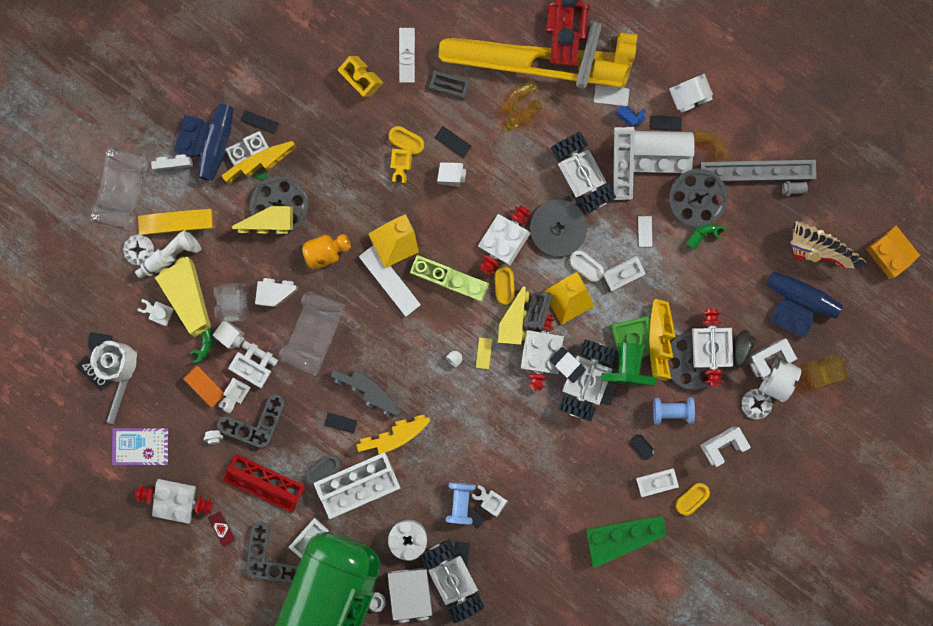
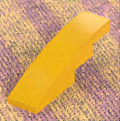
[221,141,297,184]
[138,209,213,235]
[649,299,676,381]

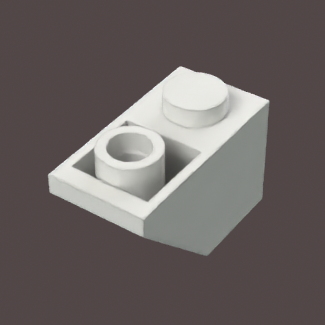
[437,163,466,187]
[255,278,298,307]
[213,320,245,349]

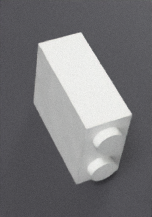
[388,567,432,623]

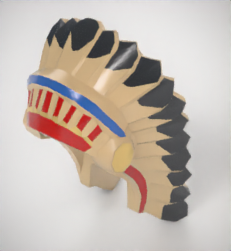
[790,221,866,269]

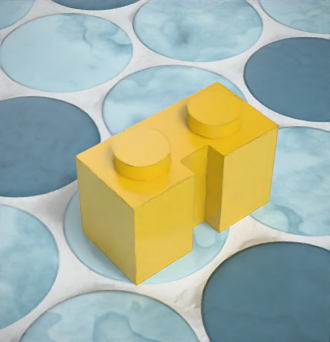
[338,56,384,97]

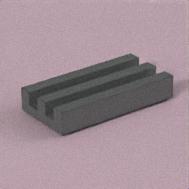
[429,70,470,99]
[523,293,553,329]

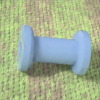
[653,397,695,425]
[446,482,476,524]

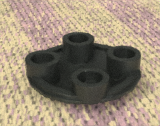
[733,330,755,367]

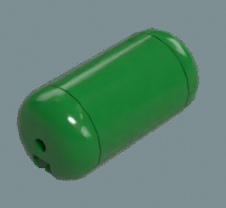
[275,531,380,626]

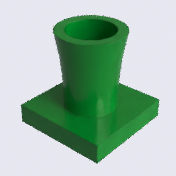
[601,343,657,385]

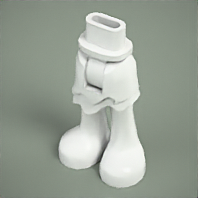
[135,230,202,278]

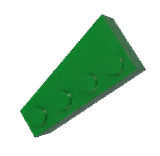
[585,514,667,568]

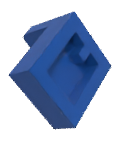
[615,105,646,127]

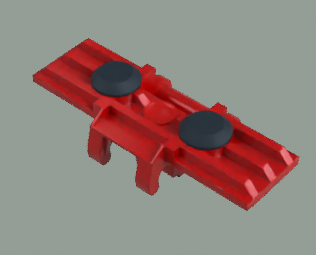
[545,0,590,66]

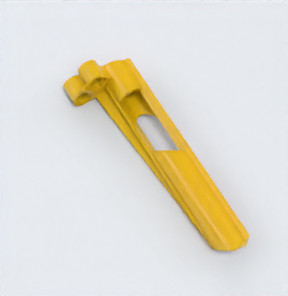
[438,32,638,88]

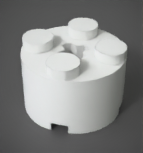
[669,74,713,112]
[90,341,137,382]
[759,356,801,402]
[388,520,427,561]

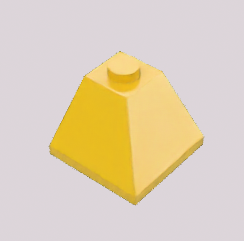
[368,214,419,268]
[543,272,594,325]

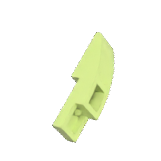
[410,255,489,302]

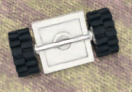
[551,132,617,214]
[559,339,617,422]
[420,539,485,623]

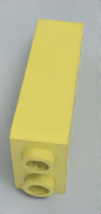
[155,257,211,337]

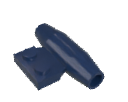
[174,104,234,181]
[766,272,843,338]

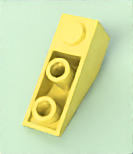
[232,206,293,234]
[498,287,529,345]

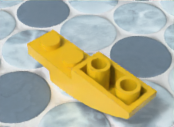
[356,414,431,454]

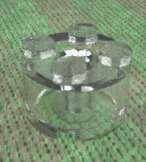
[214,283,249,322]

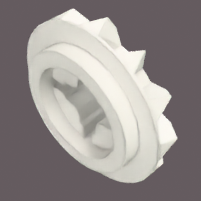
[123,234,154,265]
[742,389,773,419]

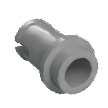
[782,181,808,196]

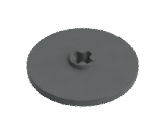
[530,199,587,257]

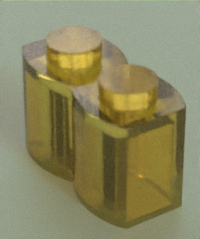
[802,354,848,390]

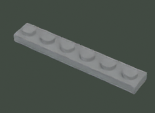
[700,160,816,182]

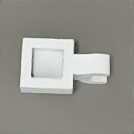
[218,378,251,413]

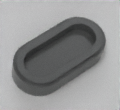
[306,454,341,486]

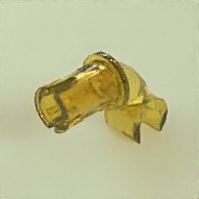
[502,80,538,117]
[503,100,542,131]
[694,130,728,160]

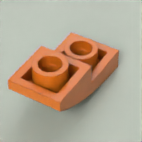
[183,365,225,408]

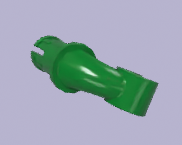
[686,224,727,250]
[190,328,216,363]

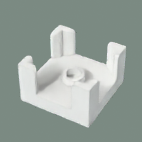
[749,338,797,377]
[700,426,751,467]

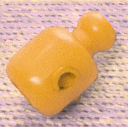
[302,234,351,270]

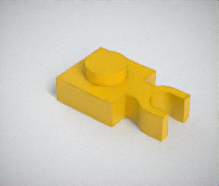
[390,149,413,183]

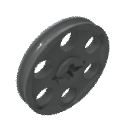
[669,169,728,227]
[250,176,308,234]
[668,332,722,390]

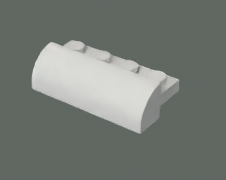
[619,131,694,173]
[314,452,401,519]

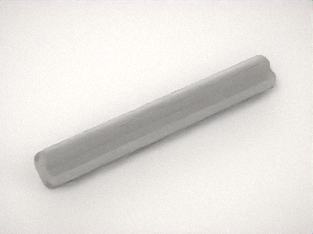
[576,22,602,89]

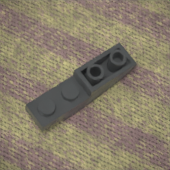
[331,369,400,418]

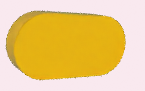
[389,126,424,155]
[494,266,515,305]
[676,483,710,515]

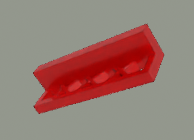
[223,454,305,513]

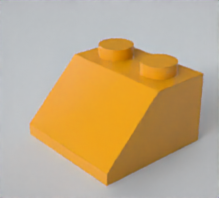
[866,225,920,279]

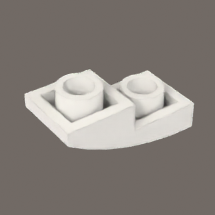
[225,131,269,167]

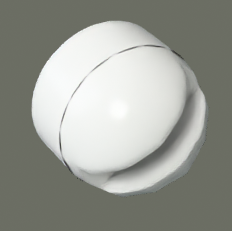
[446,351,462,368]

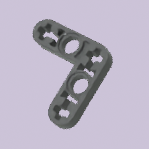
[217,394,285,448]
[246,521,298,583]

